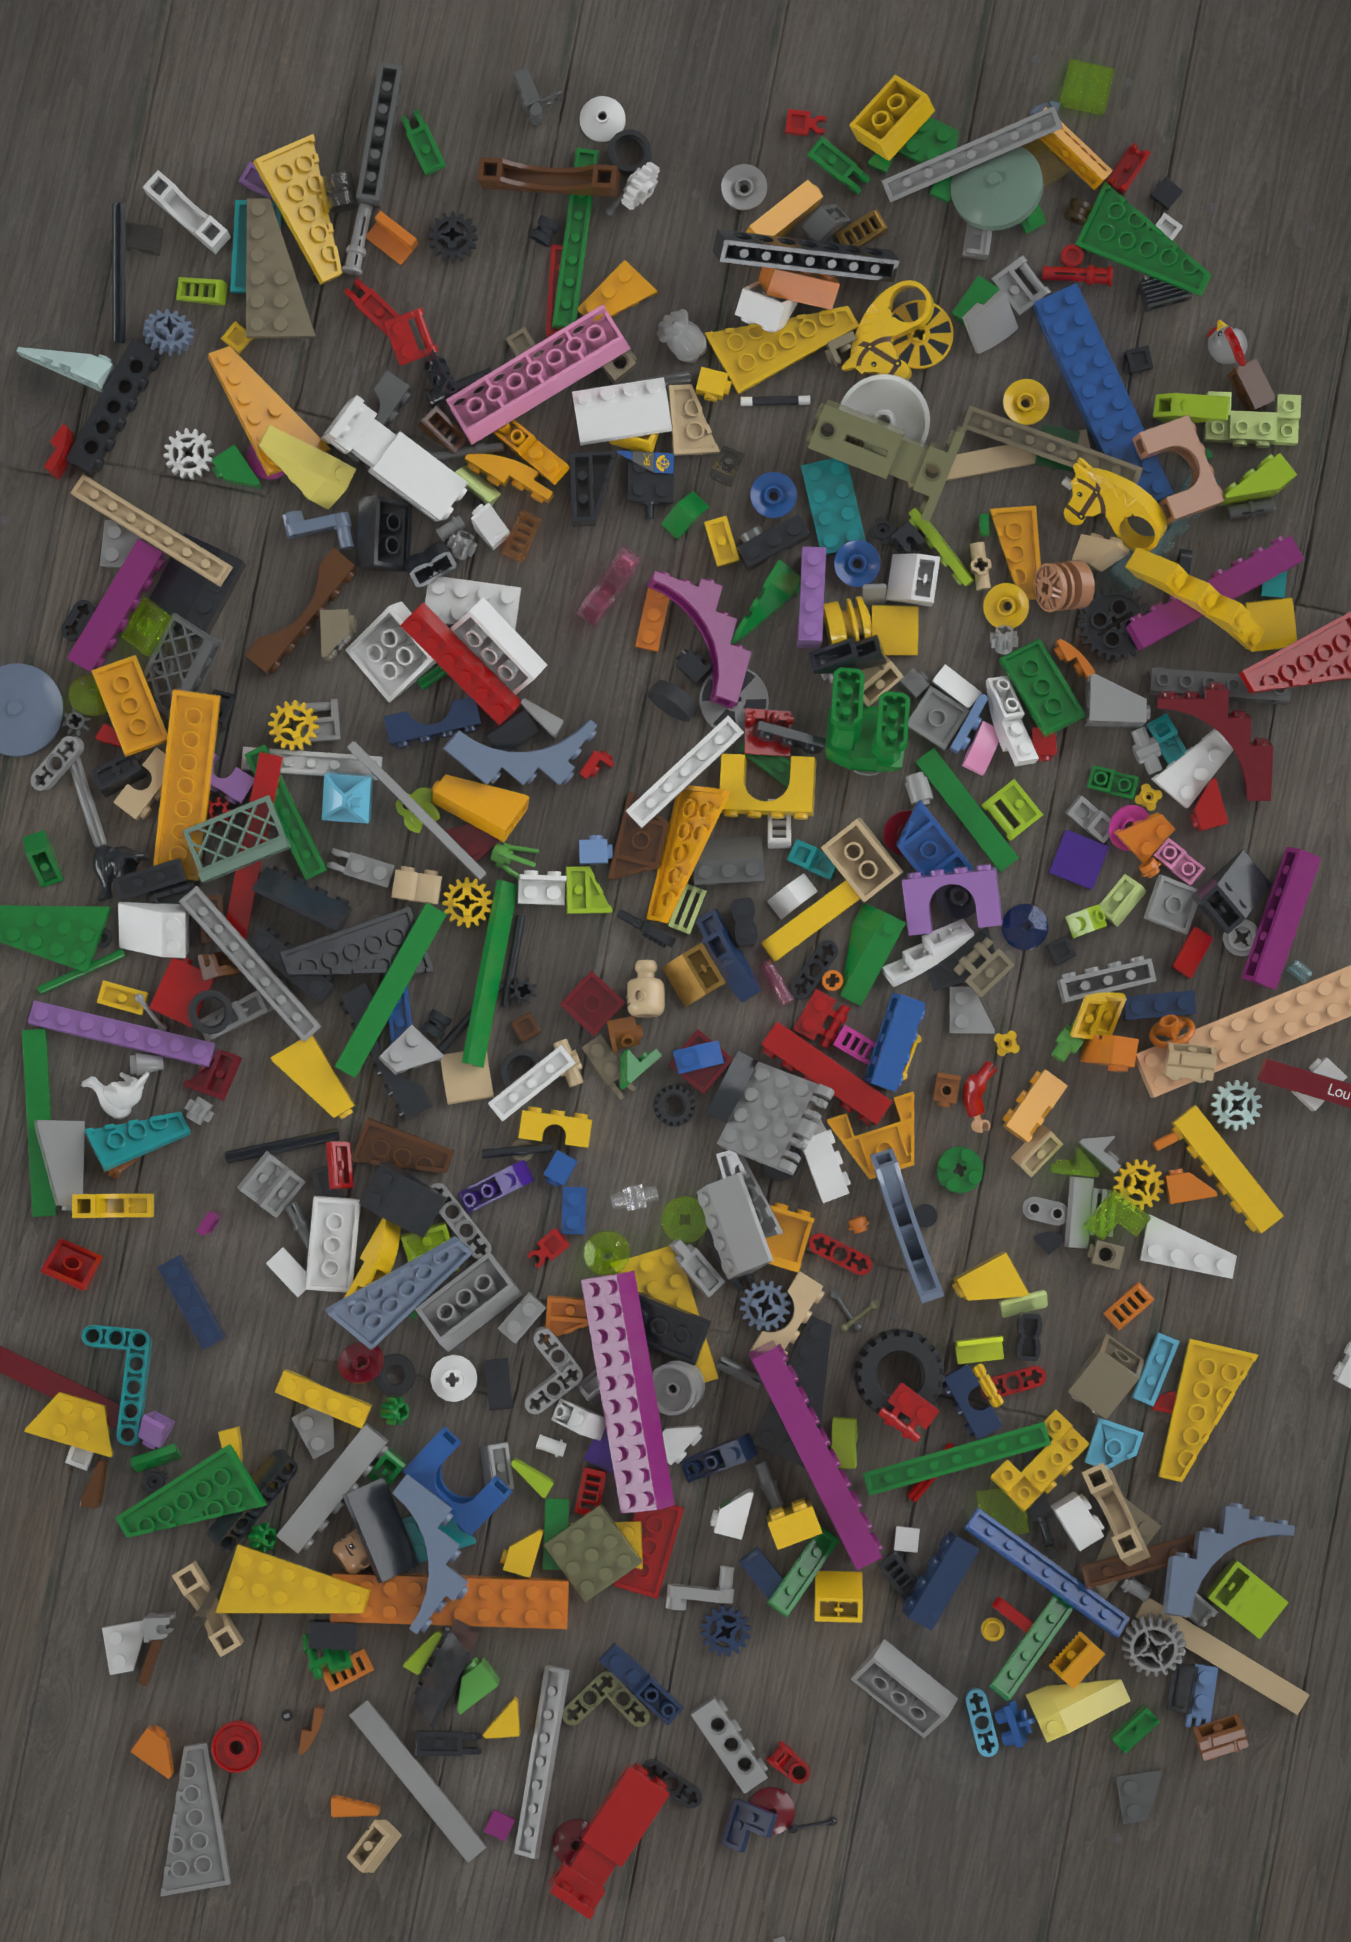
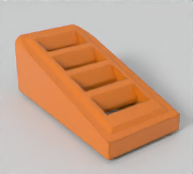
[1103,1282,1155,1331]
[322,1648,375,1692]
[331,1795,381,1817]

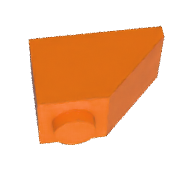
[1163,1168,1217,1204]
[130,1725,175,1779]

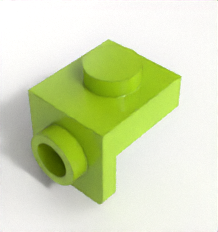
[1065,904,1107,939]

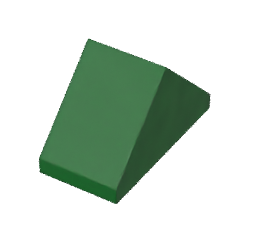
[661,491,710,540]
[367,1448,408,1486]

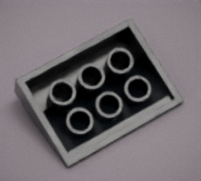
[141,533,246,646]

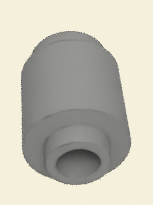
[905,772,933,806]

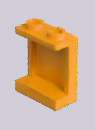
[765,1202,815,1273]

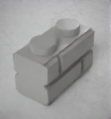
[498,1292,547,1344]

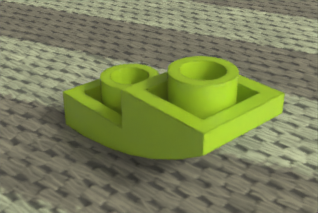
[832,1417,858,1469]

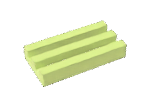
[668,883,707,935]

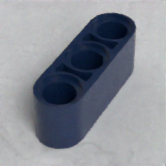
[739,1546,800,1600]

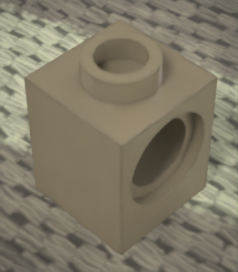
[600,349,637,384]
[1087,1240,1125,1270]

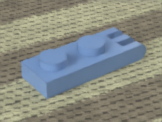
[949,694,988,754]
[1185,1663,1218,1728]

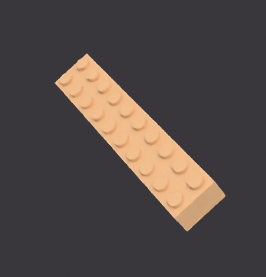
[1135,965,1351,1098]

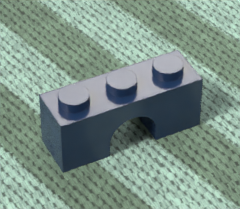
[1122,990,1197,1021]
[942,1363,1003,1440]

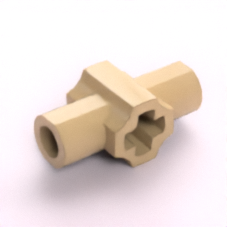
[969,542,992,591]
[553,1039,584,1088]

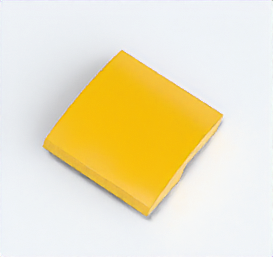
[1245,597,1297,652]
[871,605,918,655]
[1070,992,1126,1040]

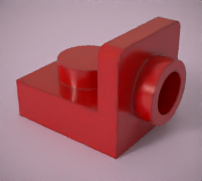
[579,750,614,780]

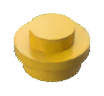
[981,1617,1005,1641]

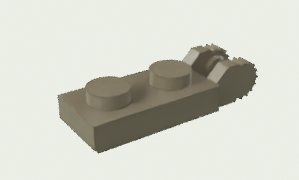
[581,1034,636,1100]

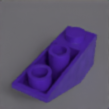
[458,1160,534,1214]

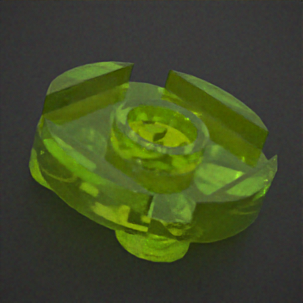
[662,1196,707,1243]

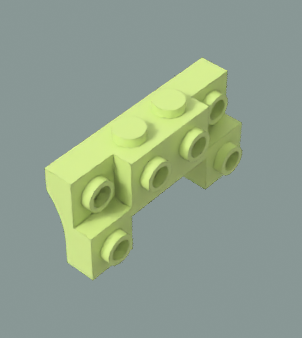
[1203,391,1301,448]

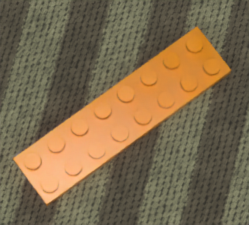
[153,689,221,881]

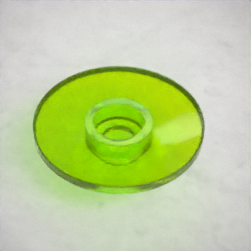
[68,674,107,716]
[583,1230,630,1276]

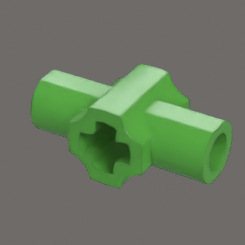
[1051,1018,1085,1063]

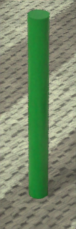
[37,948,126,995]

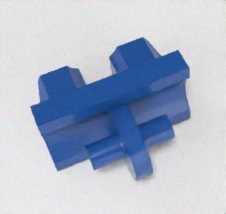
[994,1700,1036,1748]

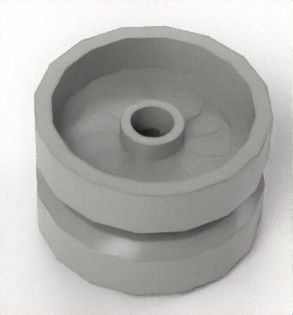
[652,1360,705,1415]

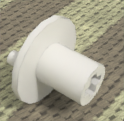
[430,1355,477,1402]

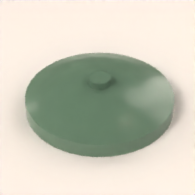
[951,146,1044,231]

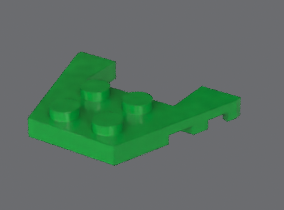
[867,117,959,204]

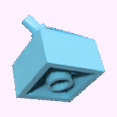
[322,771,374,823]

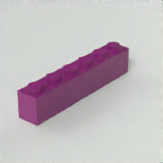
[67,538,166,673]
[1241,847,1321,990]

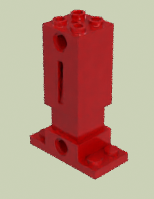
[548,1762,670,1920]

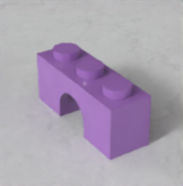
[210,753,254,805]

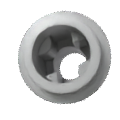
[130,1053,164,1076]

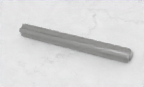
[61,738,107,848]

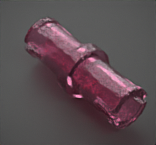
[759,959,795,1006]

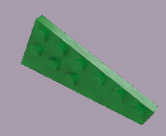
[1075,181,1211,297]
[0,905,112,973]
[115,1444,267,1538]

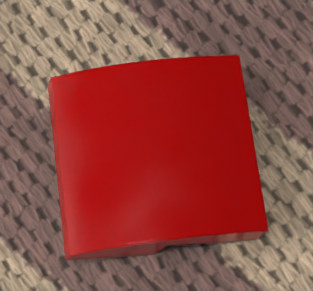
[44,423,75,480]

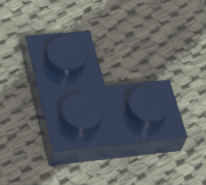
[721,1798,777,1852]

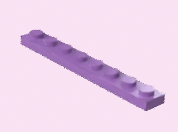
[28,1001,215,1067]

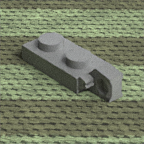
[669,1239,725,1298]

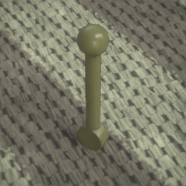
[839,1300,880,1333]

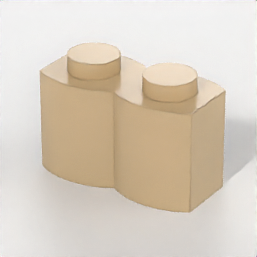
[391,866,442,905]

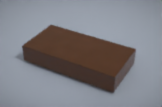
[138,1638,165,1686]

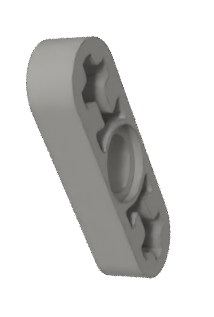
[31,736,84,791]

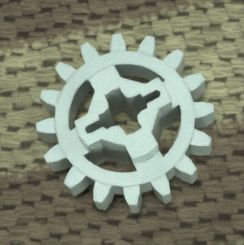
[1210,1080,1262,1131]

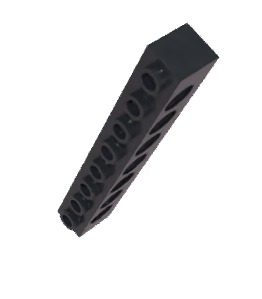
[712,229,900,282]

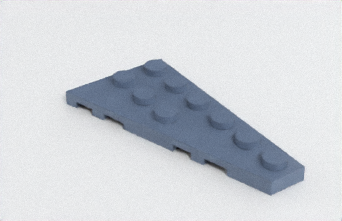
[325,1236,473,1350]

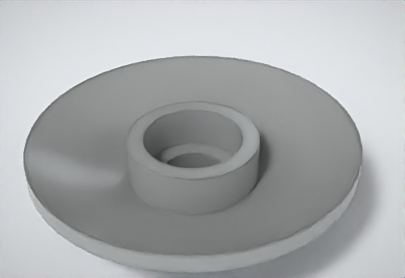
[721,164,767,210]

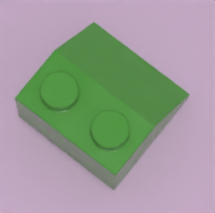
[457,1656,500,1714]

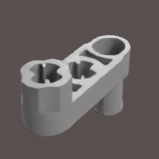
[665,1565,735,1610]

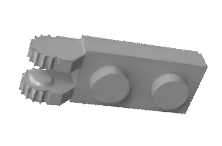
[326,848,395,888]

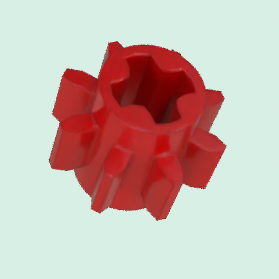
[207,797,231,827]

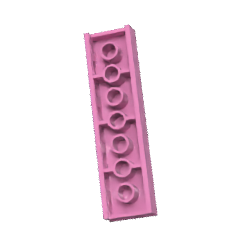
[446,305,631,445]

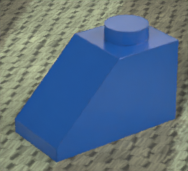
[673,1041,724,1074]

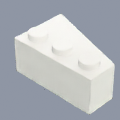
[798,1120,851,1203]

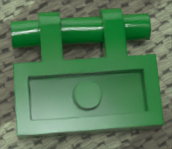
[302,1633,353,1680]

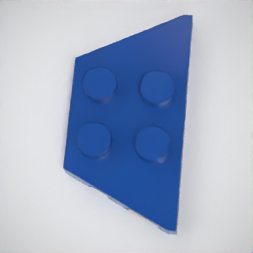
[896,800,974,876]

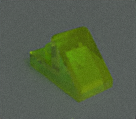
[1050,1147,1099,1177]

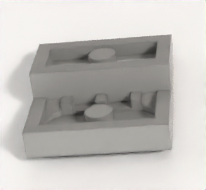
[962,291,1018,354]
[237,1151,306,1218]

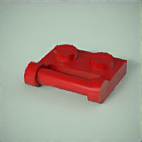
[383,307,439,366]

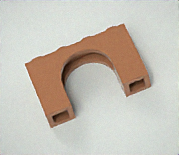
[1132,415,1224,525]

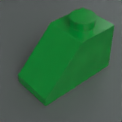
[211,444,263,489]
[23,830,64,888]

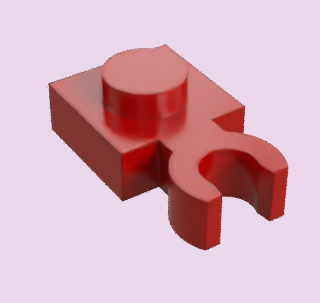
[785,109,826,137]
[527,1227,571,1268]

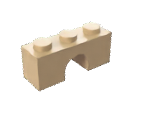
[114,747,166,821]

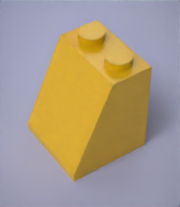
[952,1251,1029,1301]

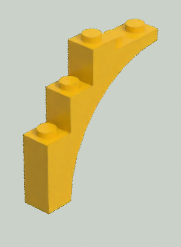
[1125,547,1265,652]

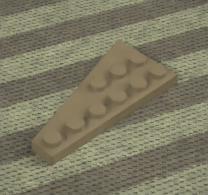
[246,199,316,338]

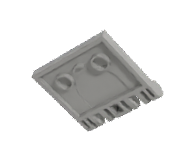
[717,1062,835,1175]

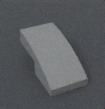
[1065,795,1111,844]

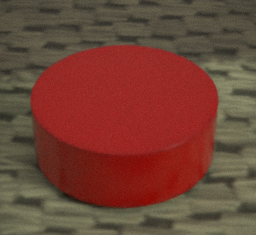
[1060,244,1084,268]

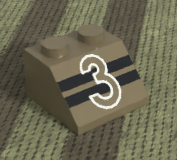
[320,609,357,663]

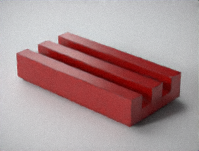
[326,1142,354,1189]

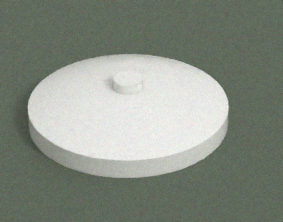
[841,374,930,443]

